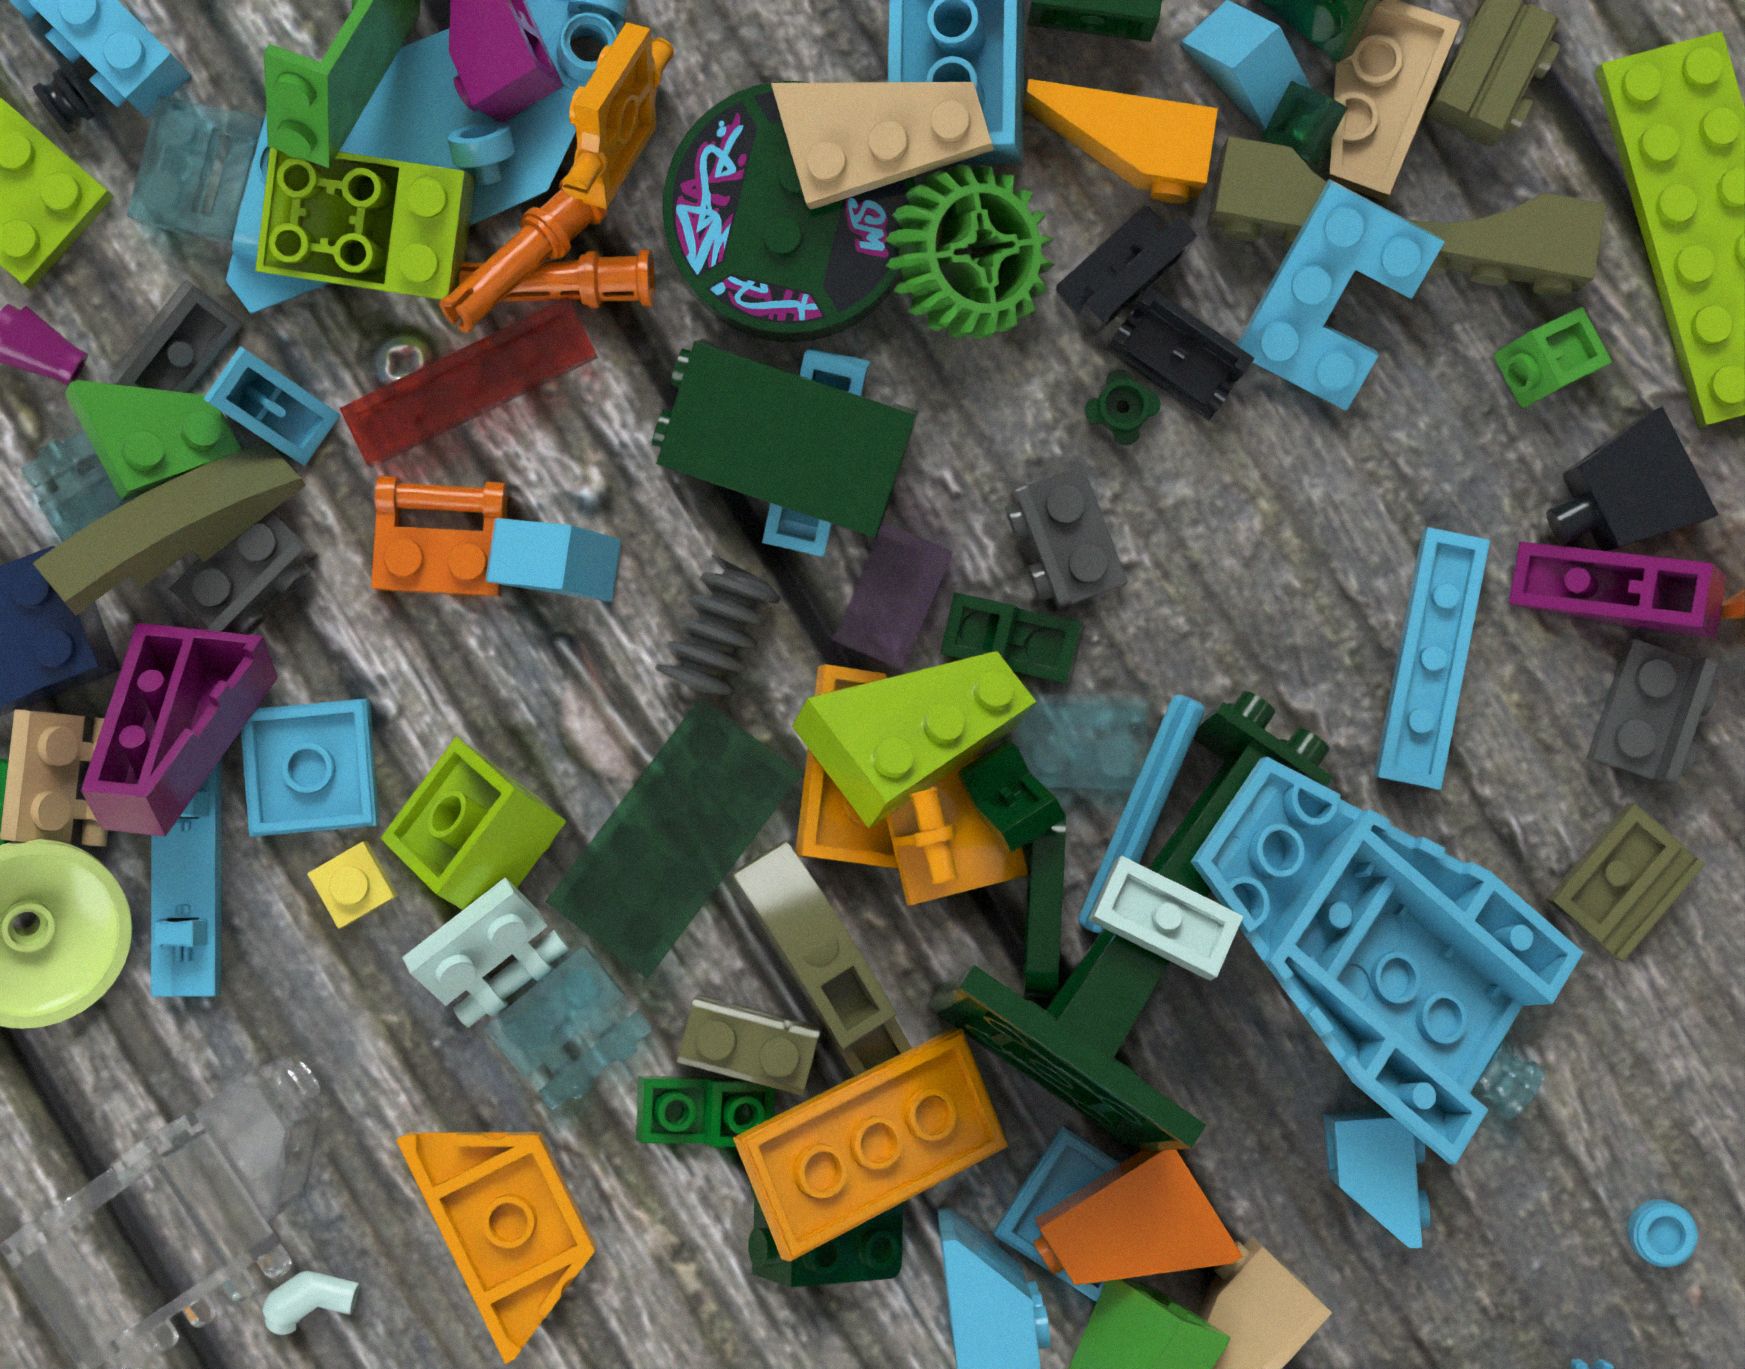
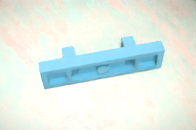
[151,758,222,997]

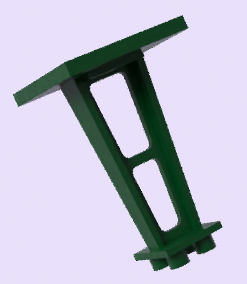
[925,691,1333,1152]

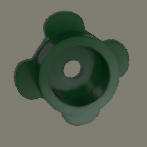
[1085,370,1161,445]

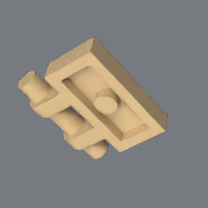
[0,709,108,846]

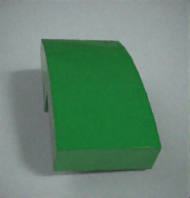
[636,1076,775,1147]

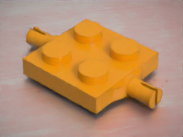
[562,22,674,209]

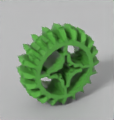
[885,164,1055,339]

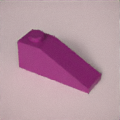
[449,0,564,122]
[1509,541,1727,639]

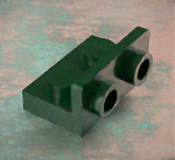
[1027,0,1162,42]

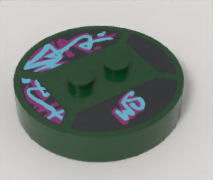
[662,81,915,342]

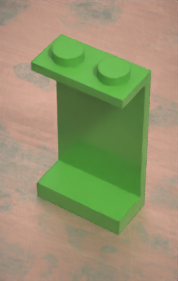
[264,0,421,168]

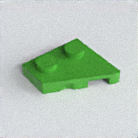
[65,380,242,501]

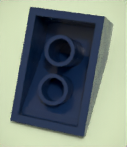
[0,546,121,717]

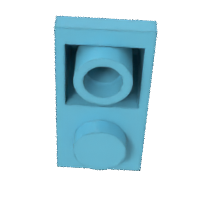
[1323,1110,1430,1248]

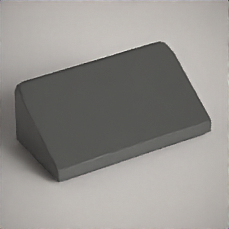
[109,279,245,393]

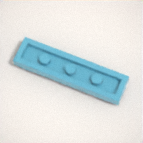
[1373,527,1490,790]

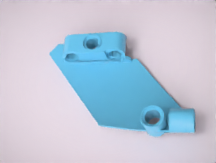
[226,0,629,315]

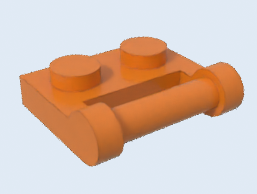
[371,476,508,597]

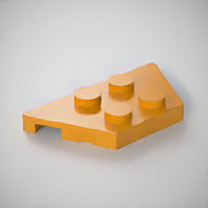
[396,1132,597,1364]

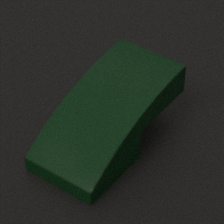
[940,592,1084,686]

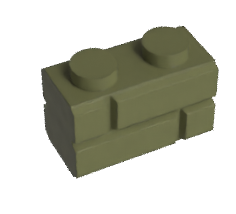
[1425,0,1560,147]
[677,994,821,1095]

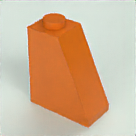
[1033,1149,1243,1285]

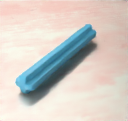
[1078,694,1205,934]

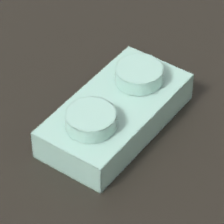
[1088,855,1243,981]

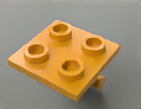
[886,755,1028,906]

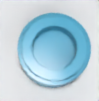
[1627,1199,1698,1267]

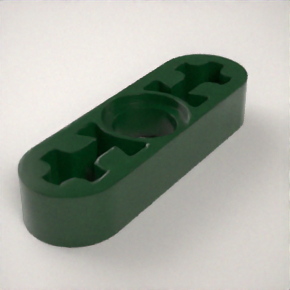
[1022,812,1066,998]

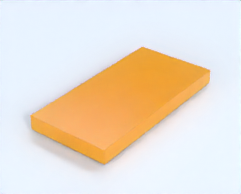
[733,1028,1009,1261]

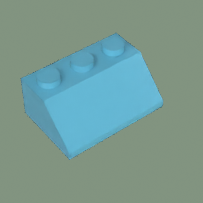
[888,0,1025,165]
[937,1207,1051,1369]

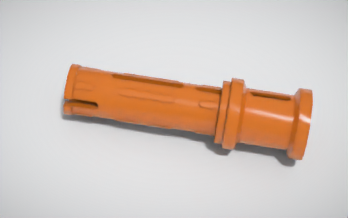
[439,175,607,333]
[459,249,656,308]

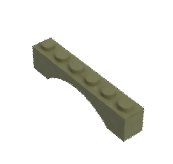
[1207,136,1607,297]

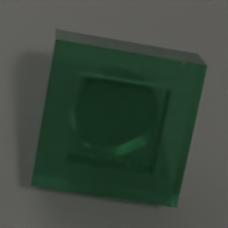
[1261,81,1348,166]

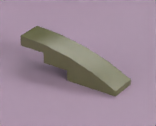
[33,442,306,616]

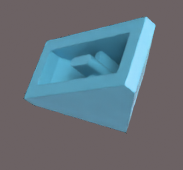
[1180,0,1312,135]
[204,346,340,466]
[485,518,621,602]

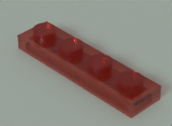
[339,297,599,468]

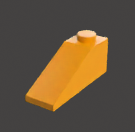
[1024,79,1218,204]

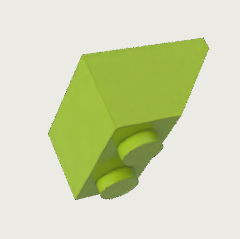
[380,736,567,910]

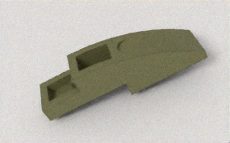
[730,840,912,1078]

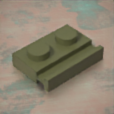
[1546,803,1706,962]

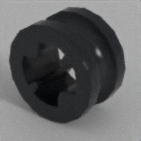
[32,69,95,134]

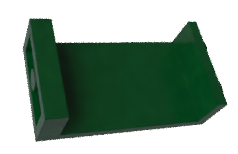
[652,339,919,538]

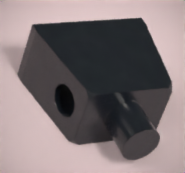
[1546,406,1719,551]

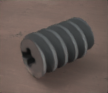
[655,555,781,697]

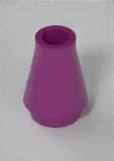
[0,304,88,386]

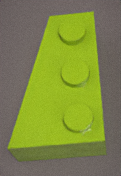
[792,651,1036,828]

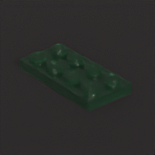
[545,697,803,979]

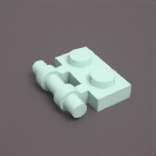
[402,877,570,1028]

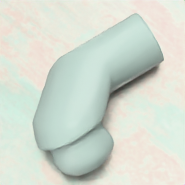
[262,1271,360,1335]

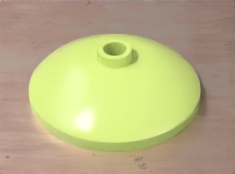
[0,839,132,1029]

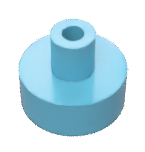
[447,121,515,185]

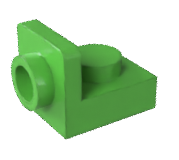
[1494,307,1612,408]

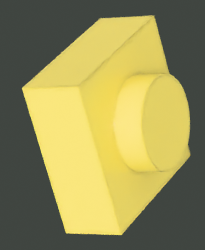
[307,841,399,929]

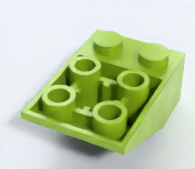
[255,147,476,300]

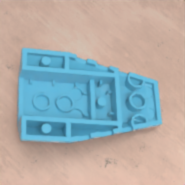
[1191,757,1584,1164]

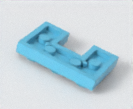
[1236,179,1445,411]

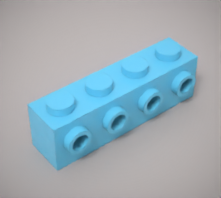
[9,0,192,119]

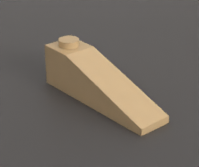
[1197,1235,1332,1369]

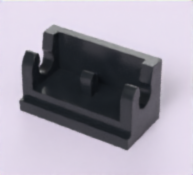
[1106,285,1255,421]

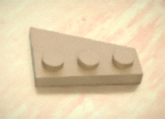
[1329,0,1461,202]
[771,82,994,210]

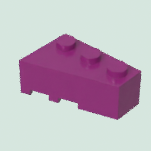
[81,623,278,837]

